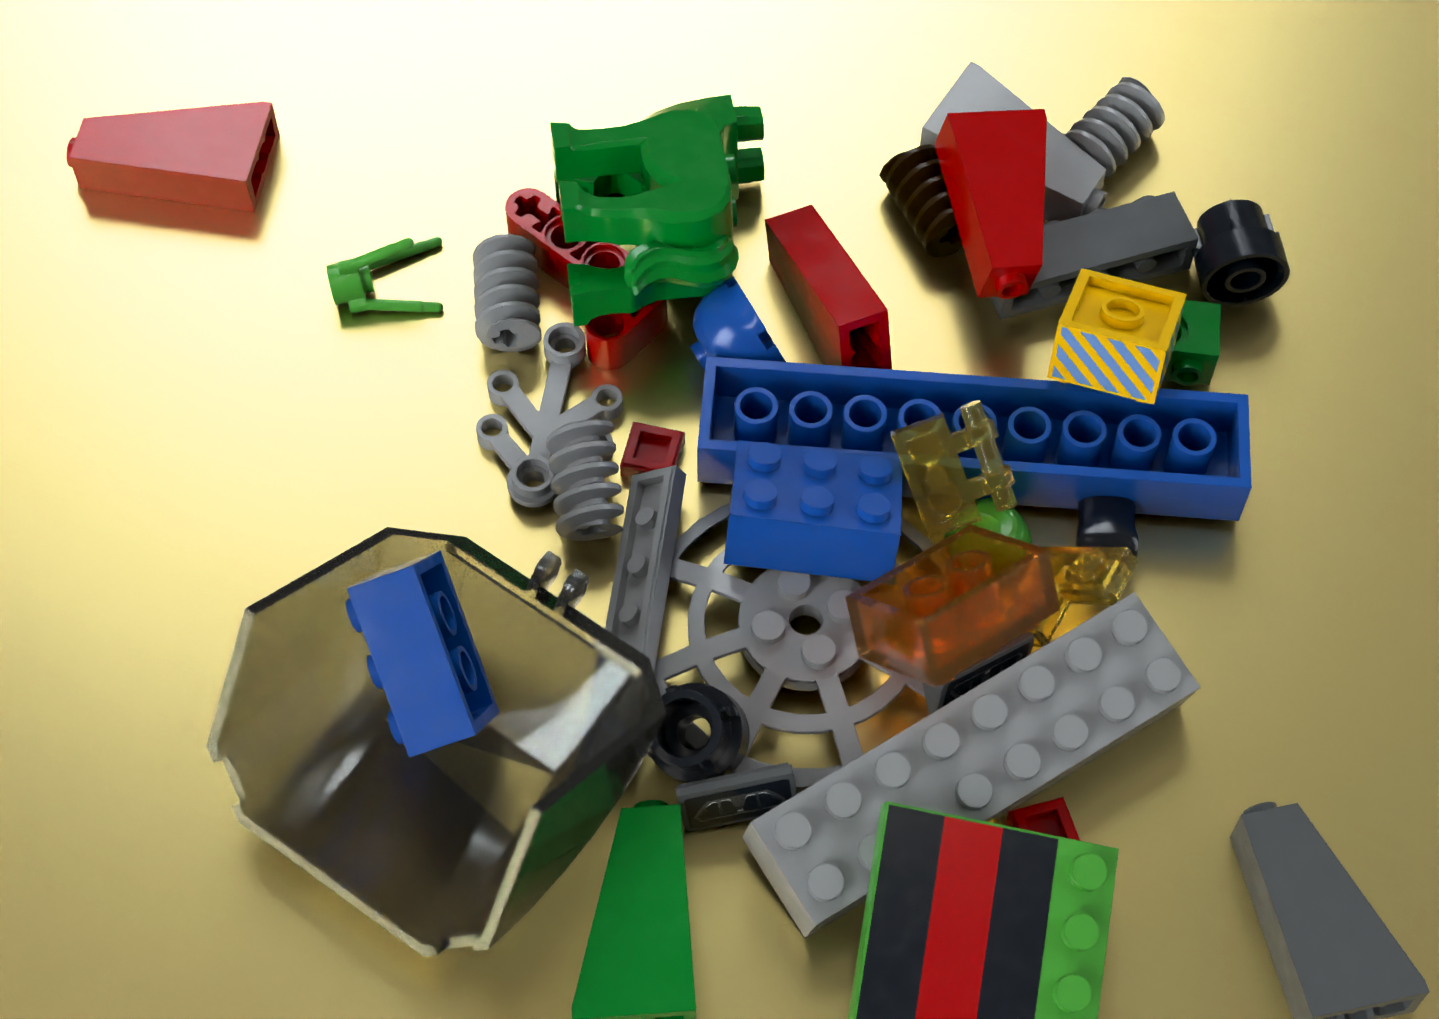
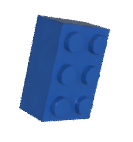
[723,440,903,584]
[346,550,500,758]

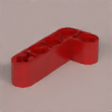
[505,188,668,371]

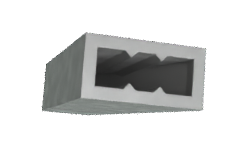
[920,61,1108,221]

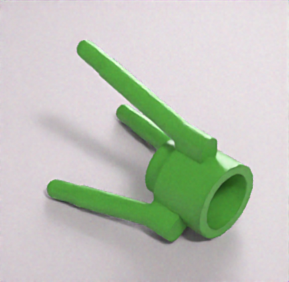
[326,237,443,314]

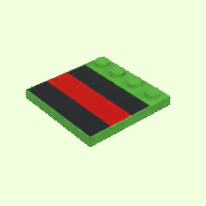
[848,801,1119,1019]

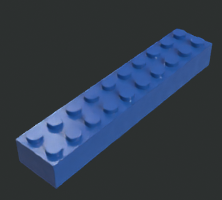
[697,356,1252,521]

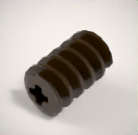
[879,144,963,257]

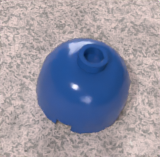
[690,276,786,371]

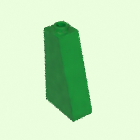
[571,800,696,1019]

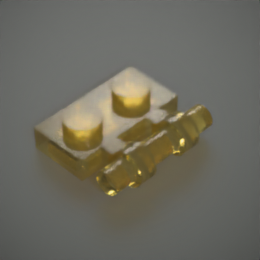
[891,400,1018,539]

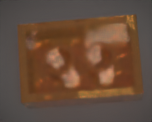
[845,524,1060,688]

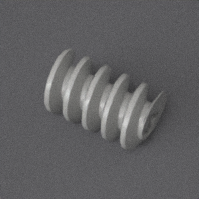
[1064,77,1165,178]
[472,234,542,352]
[546,420,624,541]

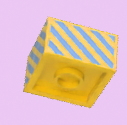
[1047,268,1187,405]

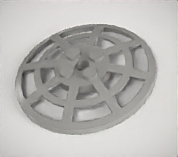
[650,503,972,794]

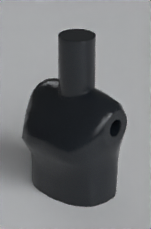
[1075,496,1139,594]

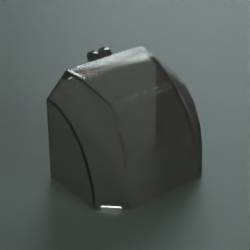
[206,527,667,957]

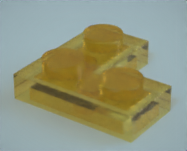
[993,546,1139,647]

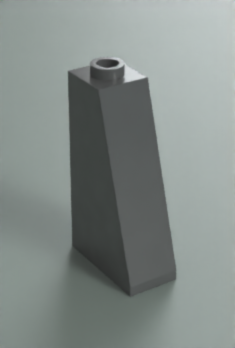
[1230,802,1429,1019]

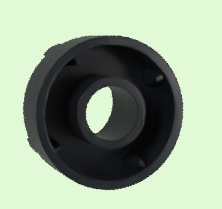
[1192,200,1290,306]
[644,683,750,783]

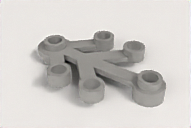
[476,322,623,507]

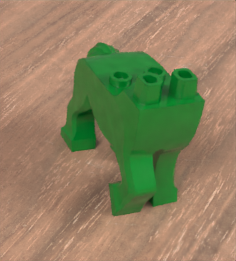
[550,94,765,326]

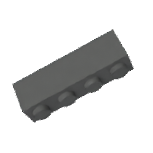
[990,191,1199,320]

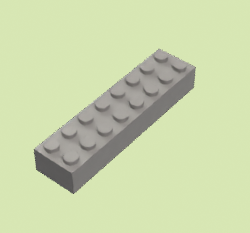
[742,592,1200,938]

